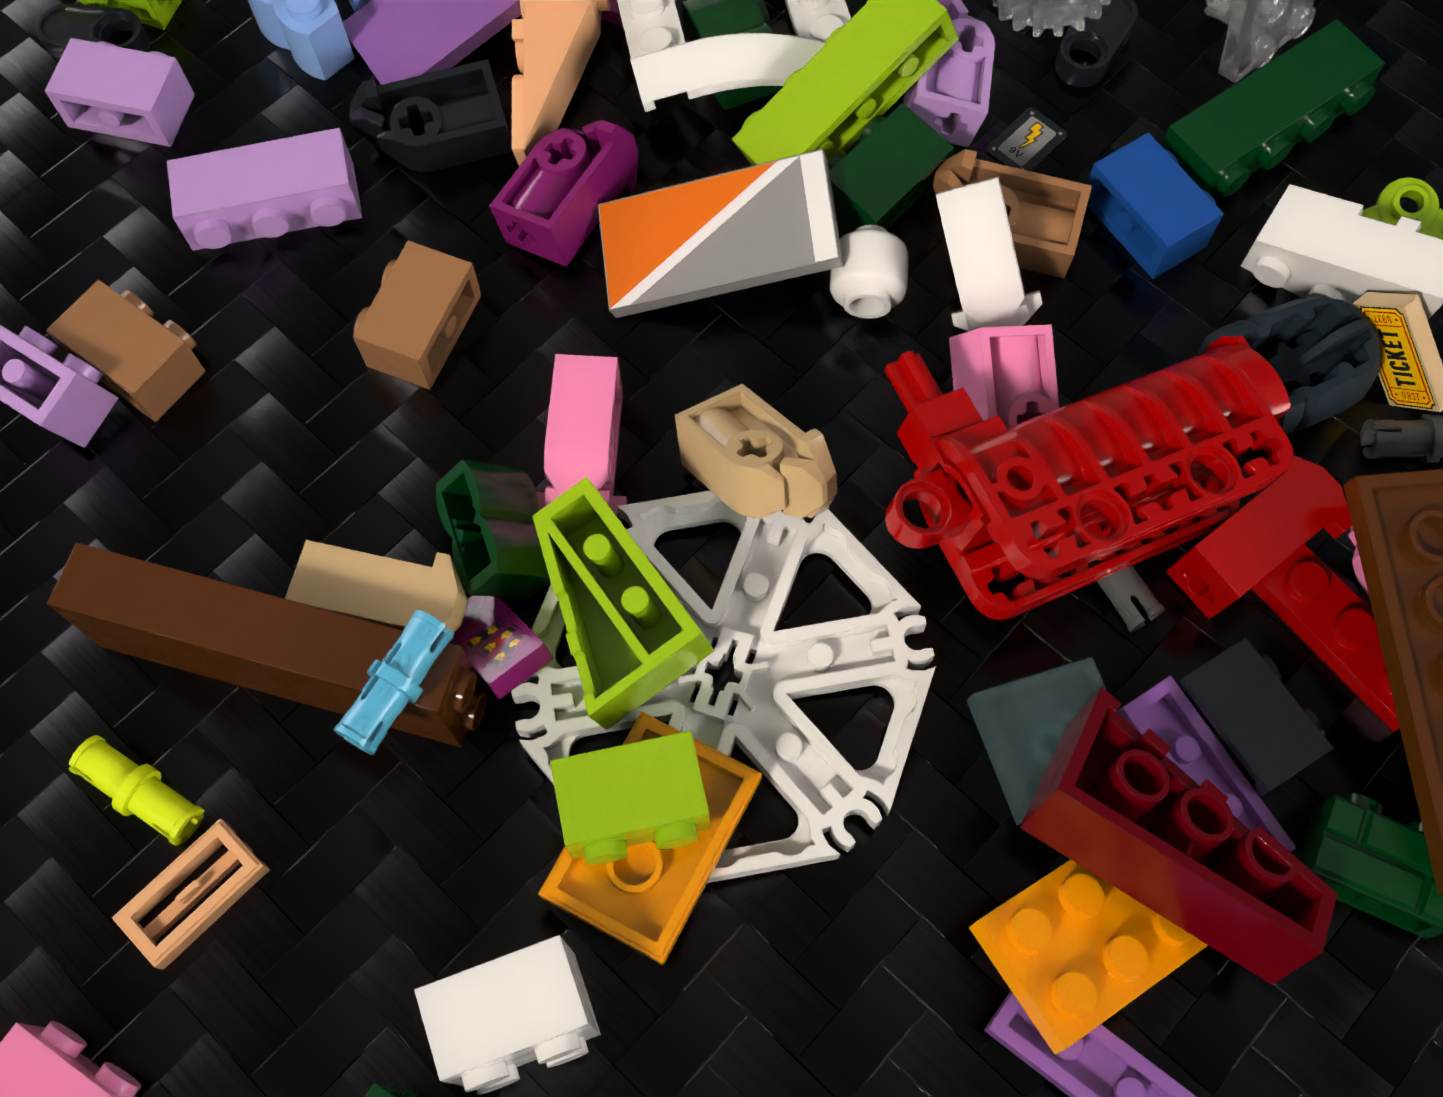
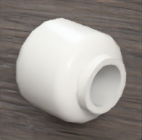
[830,225,909,319]

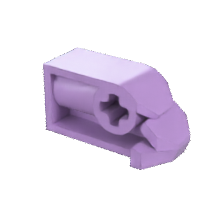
[903,0,995,147]

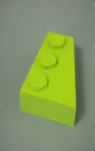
[532,476,715,730]

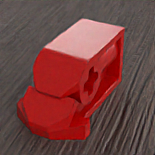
[1166,455,1353,620]

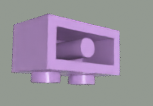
[0,325,119,448]

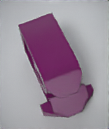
[489,120,639,267]

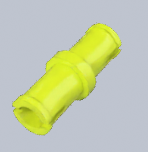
[69,735,205,846]

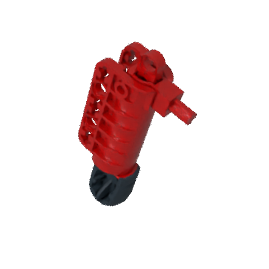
[884,297,1380,620]

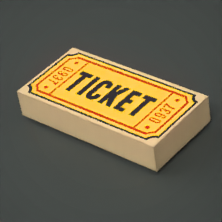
[1352,292,1443,412]

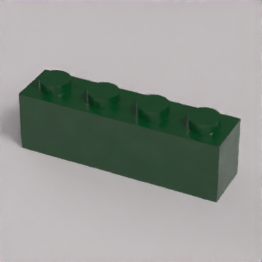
[1161,19,1385,198]

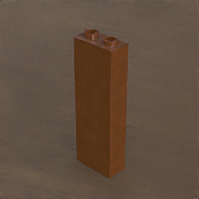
[47,542,487,748]

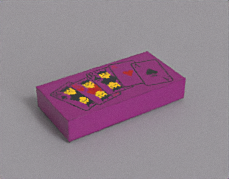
[449,595,554,699]

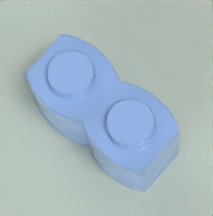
[248,0,355,80]

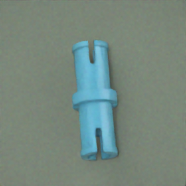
[333,609,455,755]

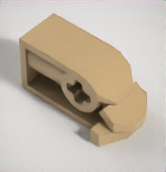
[675,384,837,518]
[285,540,468,632]

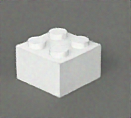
[414,935,601,1095]

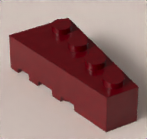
[1020,687,1338,985]

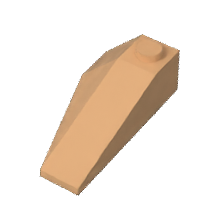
[512,0,611,166]

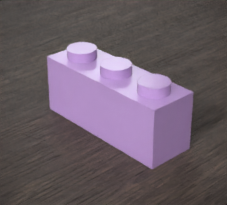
[167,128,362,251]

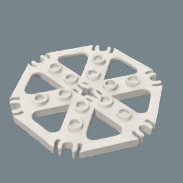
[511,490,936,883]

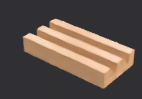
[112,818,270,970]

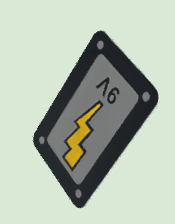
[987,108,1067,171]

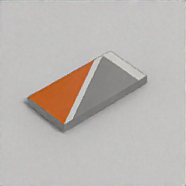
[598,149,843,318]

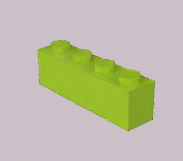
[732,0,959,166]

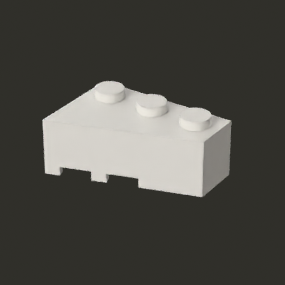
[1241,184,1443,320]

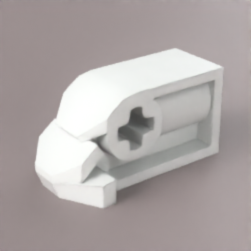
[936,176,1043,331]

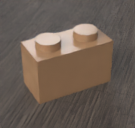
[353,240,482,390]
[46,279,205,422]

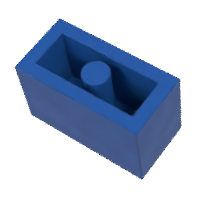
[1086,132,1224,279]

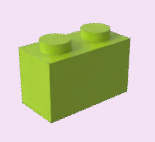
[550,730,711,865]

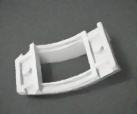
[617,0,851,112]

